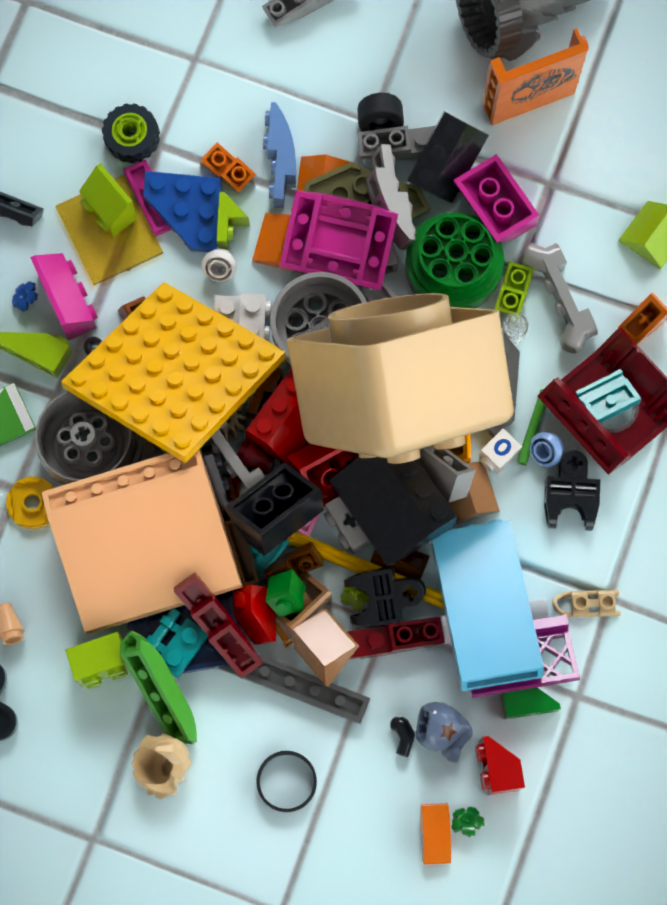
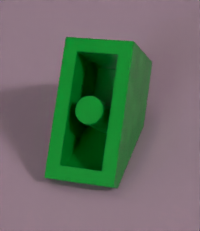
[500,682,561,720]

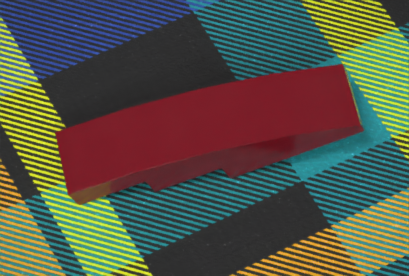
[174,572,263,679]

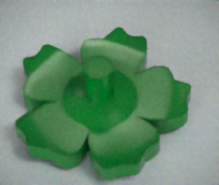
[451,806,485,837]

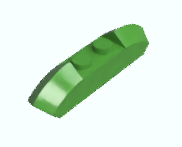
[120,631,197,744]

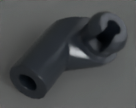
[390,717,415,758]

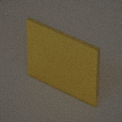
[55,174,163,286]

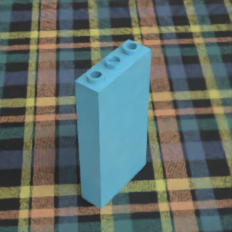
[431,519,544,692]

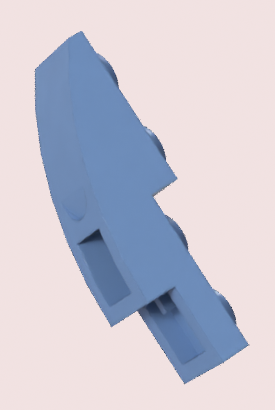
[263,102,296,208]

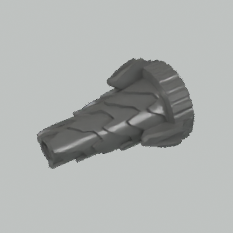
[456,0,591,61]

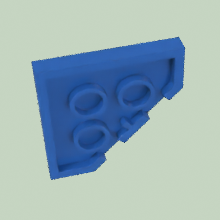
[143,171,222,253]

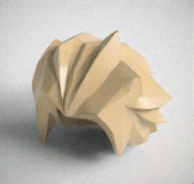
[131,733,192,799]

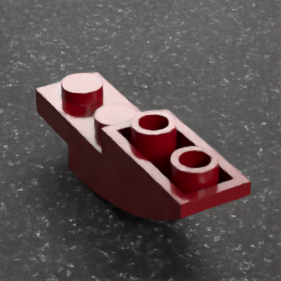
[346,616,445,660]

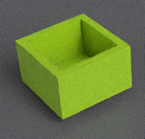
[65,632,129,689]

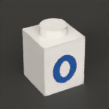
[479,428,522,474]

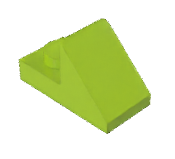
[217,192,250,250]

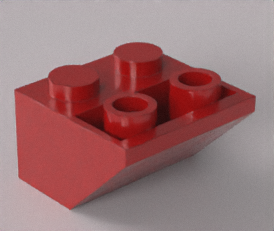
[475,736,525,795]

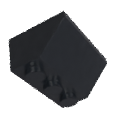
[407,111,489,203]
[225,462,324,556]

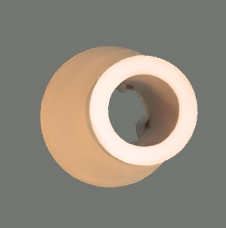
[0,603,25,645]

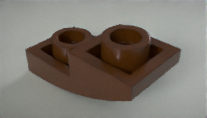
[264,542,324,581]

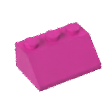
[453,154,540,243]
[30,253,98,341]

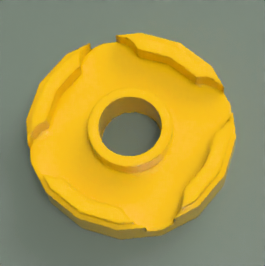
[6,476,54,529]

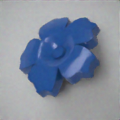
[12,281,38,312]

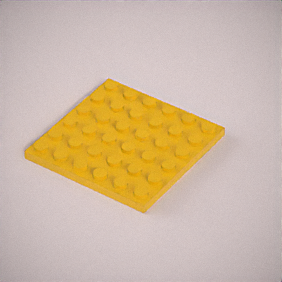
[61,282,286,463]

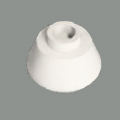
[201,248,237,282]

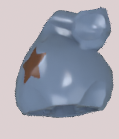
[416,702,473,763]

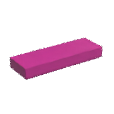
[123,159,171,237]

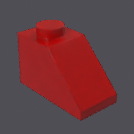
[233,585,276,645]

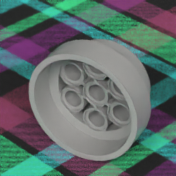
[270,272,367,365]

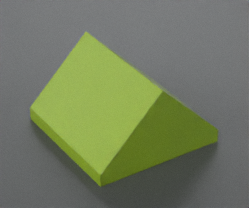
[618,201,667,270]

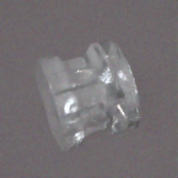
[501,313,529,344]

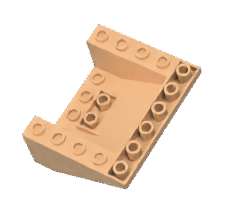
[42,449,242,635]

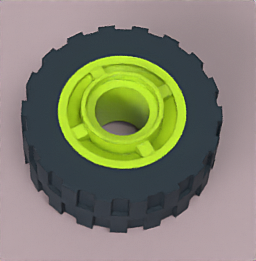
[102,103,160,163]

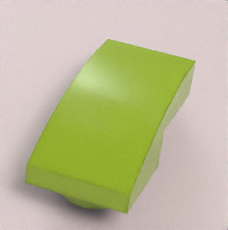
[495,261,534,317]

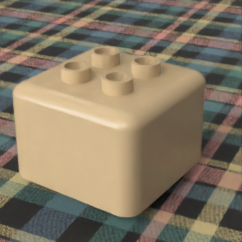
[287,293,514,464]

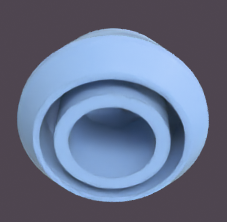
[530,432,564,467]

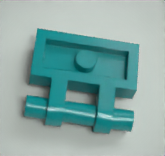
[147,608,208,679]

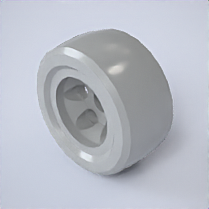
[35,391,136,485]

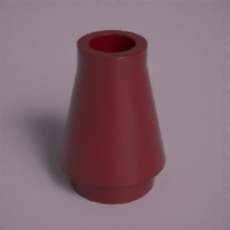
[236,441,274,474]

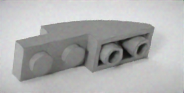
[262,0,334,28]
[357,126,435,160]
[366,144,416,250]

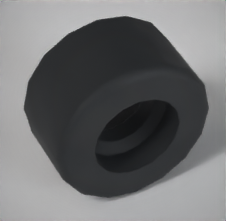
[357,92,404,132]

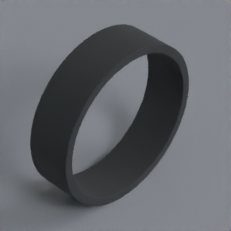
[256,751,317,812]

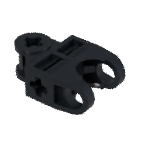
[544,450,601,531]
[343,566,426,626]

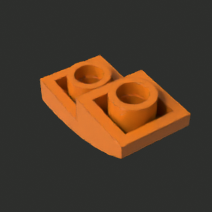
[200,142,256,193]
[420,803,451,865]

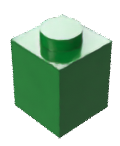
[266,570,306,617]

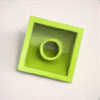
[79,163,137,237]

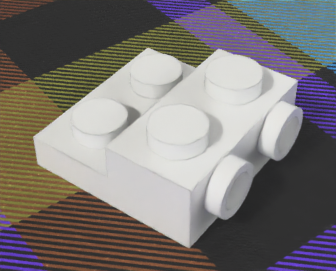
[214,293,271,342]

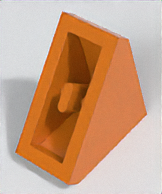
[618,293,667,345]

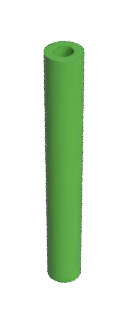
[517,389,546,466]

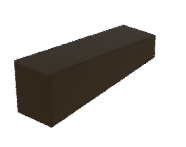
[224,520,263,586]

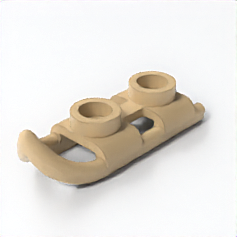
[552,590,621,617]

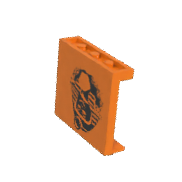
[482,28,589,125]

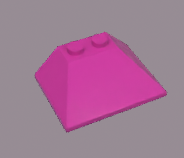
[279,190,398,290]

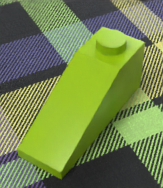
[0,332,73,379]

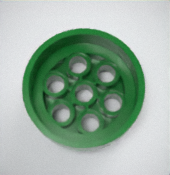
[405,212,504,308]

